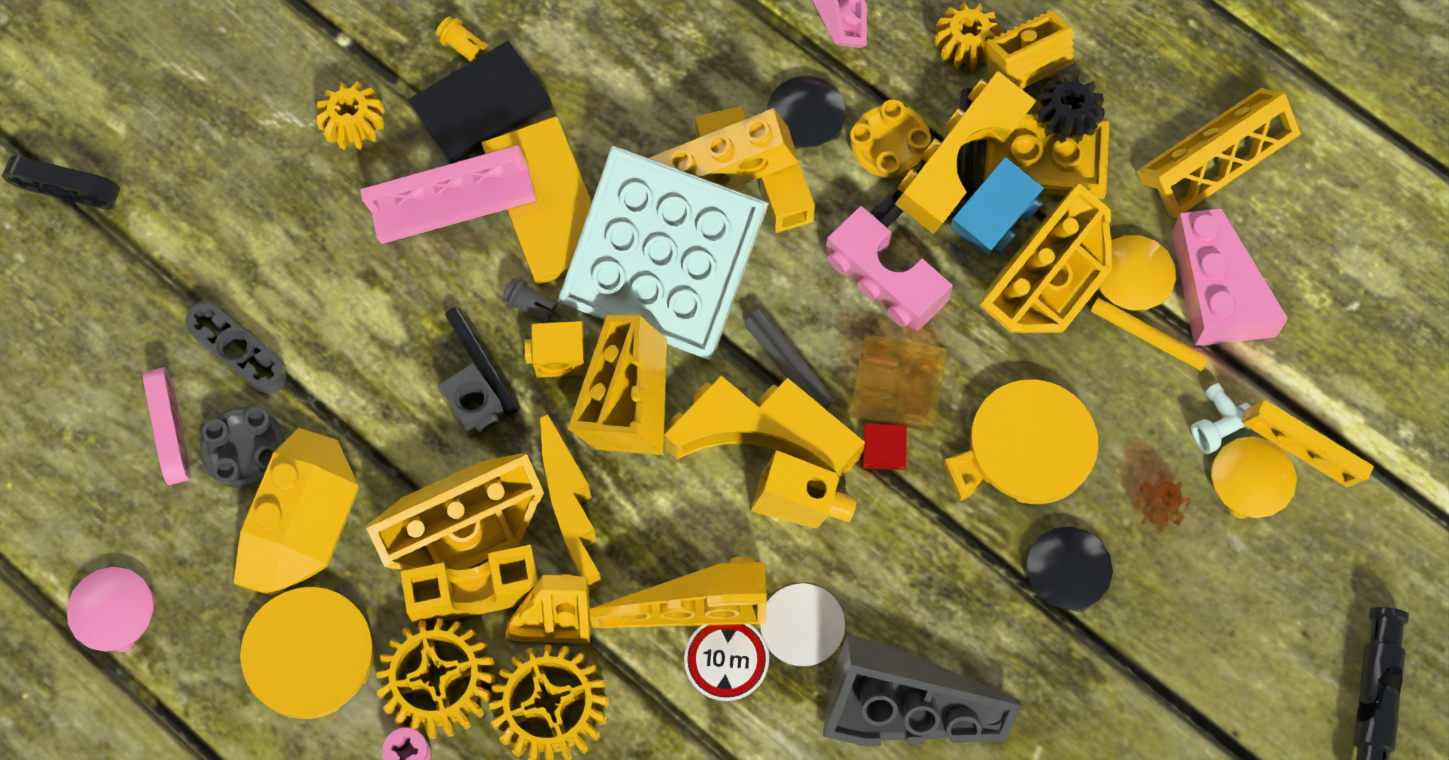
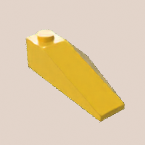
[589,556,767,628]

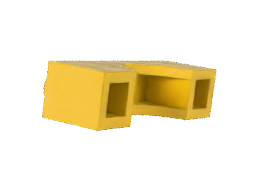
[895,71,1036,234]

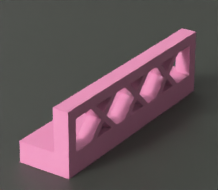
[360,145,537,244]

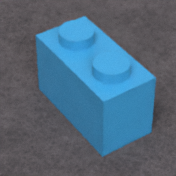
[950,157,1044,259]

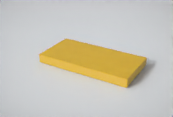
[481,116,592,286]

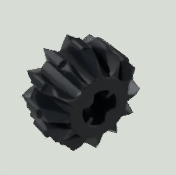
[1035,74,1105,144]

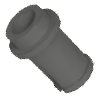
[502,279,558,323]

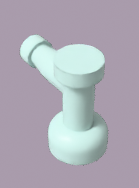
[1191,383,1251,454]

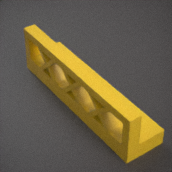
[1137,88,1301,218]

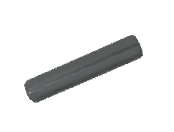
[745,309,833,409]

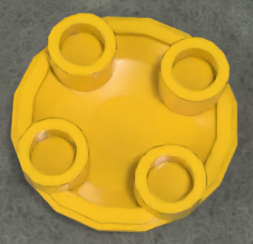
[850,99,931,178]
[1099,235,1176,310]
[1211,436,1297,519]

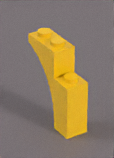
[664,376,865,482]

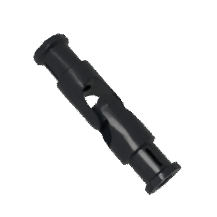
[1353,607,1409,760]

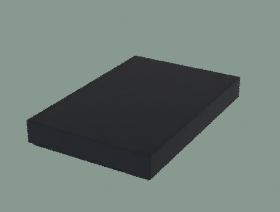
[407,41,552,164]

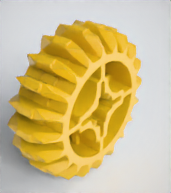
[376,618,497,739]
[489,644,610,760]

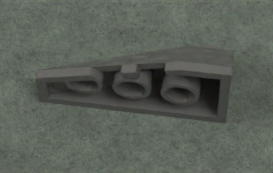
[823,635,1021,746]

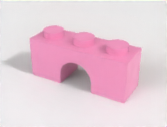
[826,206,953,334]

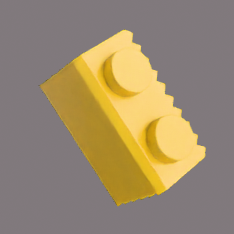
[986,10,1074,90]

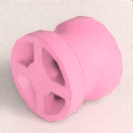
[383,727,432,760]

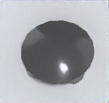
[200,407,285,489]

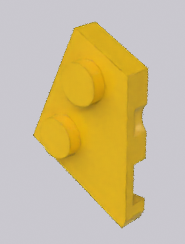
[505,574,591,644]

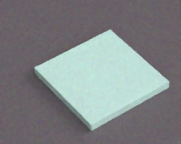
[558,146,769,360]

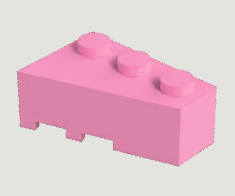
[1171,209,1288,346]

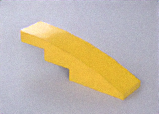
[540,414,602,592]

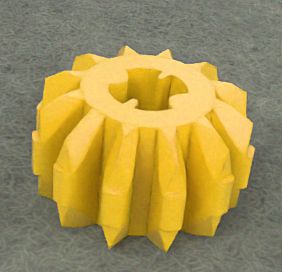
[934,1,1002,72]
[316,81,385,150]

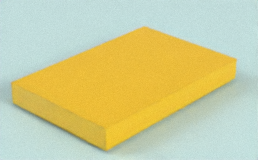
[983,114,1109,199]

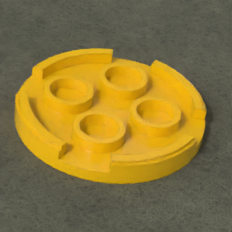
[969,380,1098,504]
[240,587,374,719]

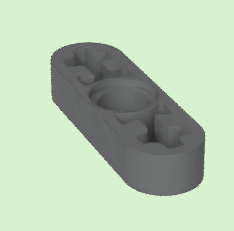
[185,302,287,394]

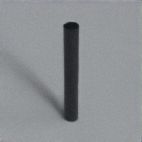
[445,306,520,416]

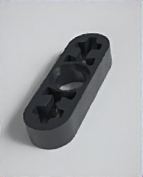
[2,155,120,210]

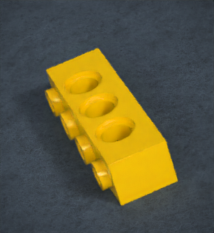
[649,108,799,189]

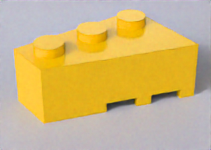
[568,314,667,455]

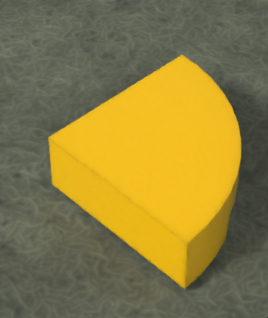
[944,450,983,501]

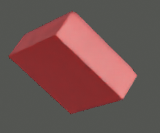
[863,424,907,470]

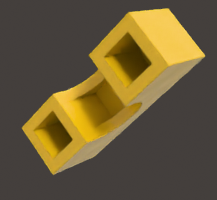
[400,544,540,628]

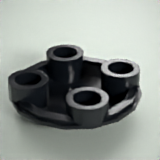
[767,76,846,149]
[1026,526,1113,612]

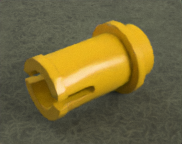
[436,16,488,62]

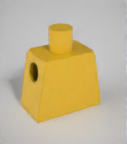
[750,450,857,528]

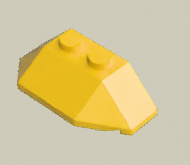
[979,183,1112,333]
[233,428,360,597]
[366,452,544,571]

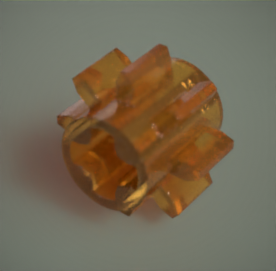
[1133,475,1191,532]

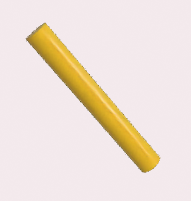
[1090,297,1210,372]

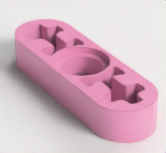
[143,367,191,485]

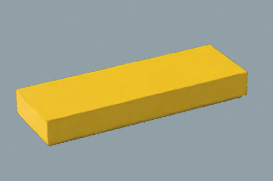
[1241,399,1374,488]

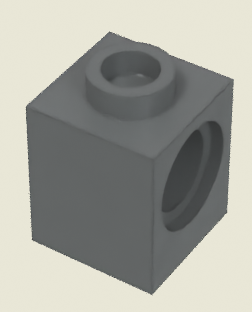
[437,363,505,438]

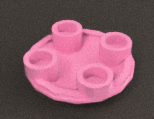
[67,567,156,652]

